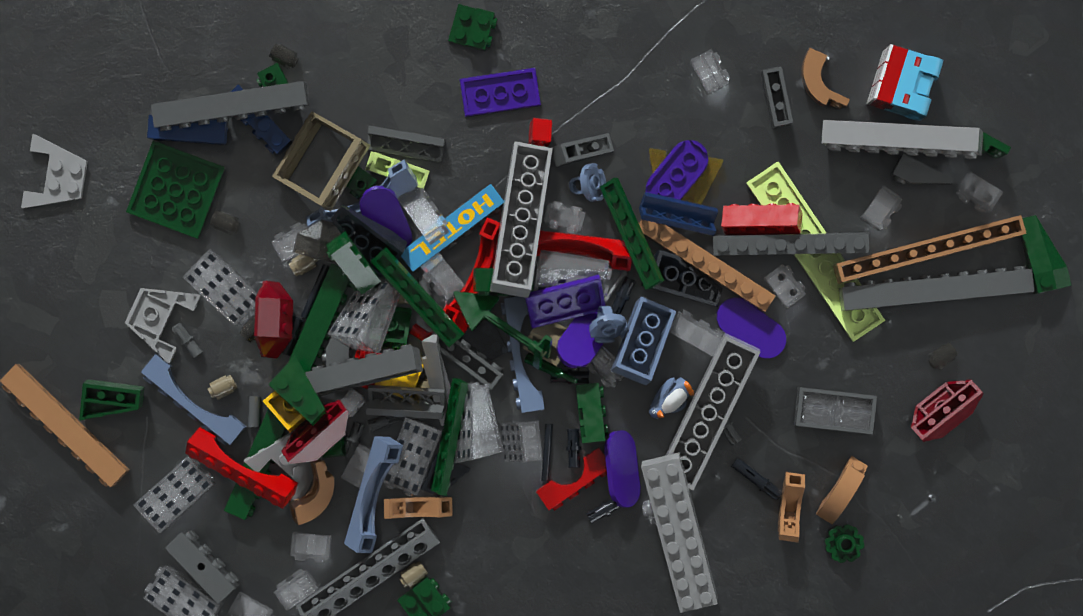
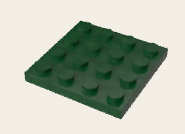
[126,141,225,239]

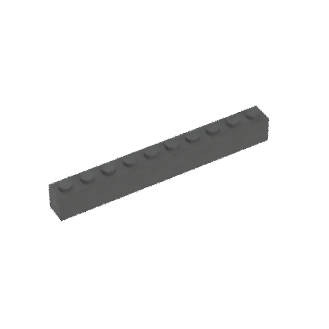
[839,266,1034,311]

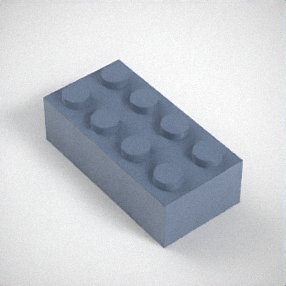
[611,297,676,385]

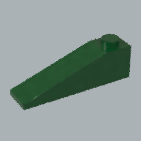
[1020,215,1072,294]

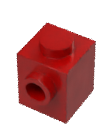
[528,118,552,147]

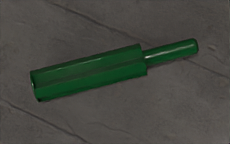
[524,353,577,384]

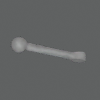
[604,270,628,304]

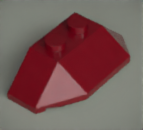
[254,280,293,359]
[911,380,984,442]
[281,400,349,464]

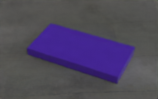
[460,68,541,117]
[525,275,606,329]

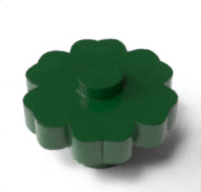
[824,524,864,563]

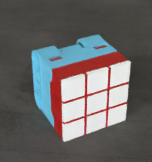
[867,44,944,121]

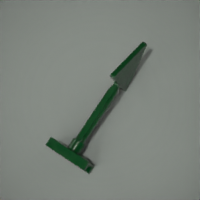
[453,291,552,370]

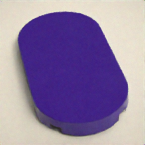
[646,140,708,200]
[359,186,412,248]
[717,298,786,358]
[556,312,604,368]
[604,430,640,508]

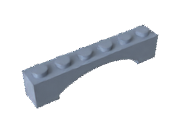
[306,160,418,242]
[501,296,545,413]
[141,354,247,445]
[344,436,403,553]

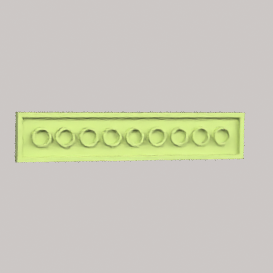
[746,162,885,342]

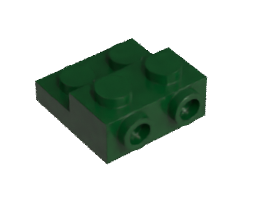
[448,4,498,51]
[982,132,1011,158]
[368,304,412,351]
[397,577,451,616]

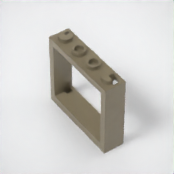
[272,111,371,212]

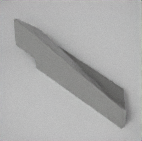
[421,333,451,426]

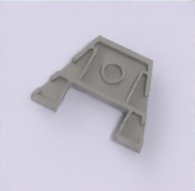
[21,134,88,209]
[125,288,201,363]
[244,430,322,502]

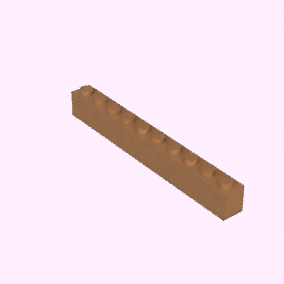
[833,215,1027,284]

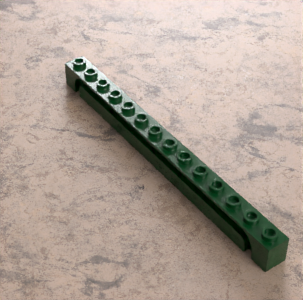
[224,263,351,520]

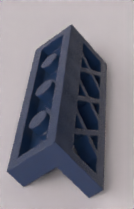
[639,192,718,236]

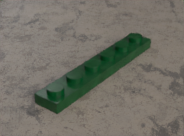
[600,178,664,290]
[371,248,464,347]
[431,378,468,496]

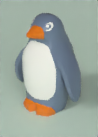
[649,377,694,419]

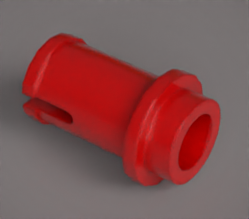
[409,323,433,341]

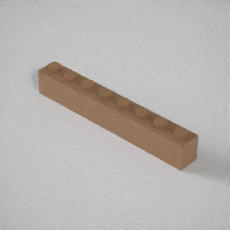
[639,219,775,312]
[0,364,130,487]

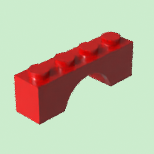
[536,447,607,511]

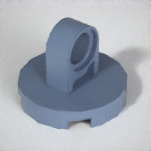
[569,163,606,202]
[589,306,628,343]

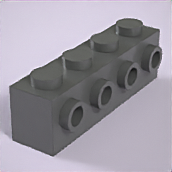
[438,336,503,390]

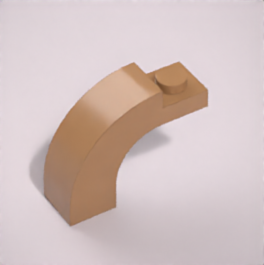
[801,48,850,109]
[816,456,868,524]
[289,458,334,525]
[778,472,805,542]
[384,497,452,519]

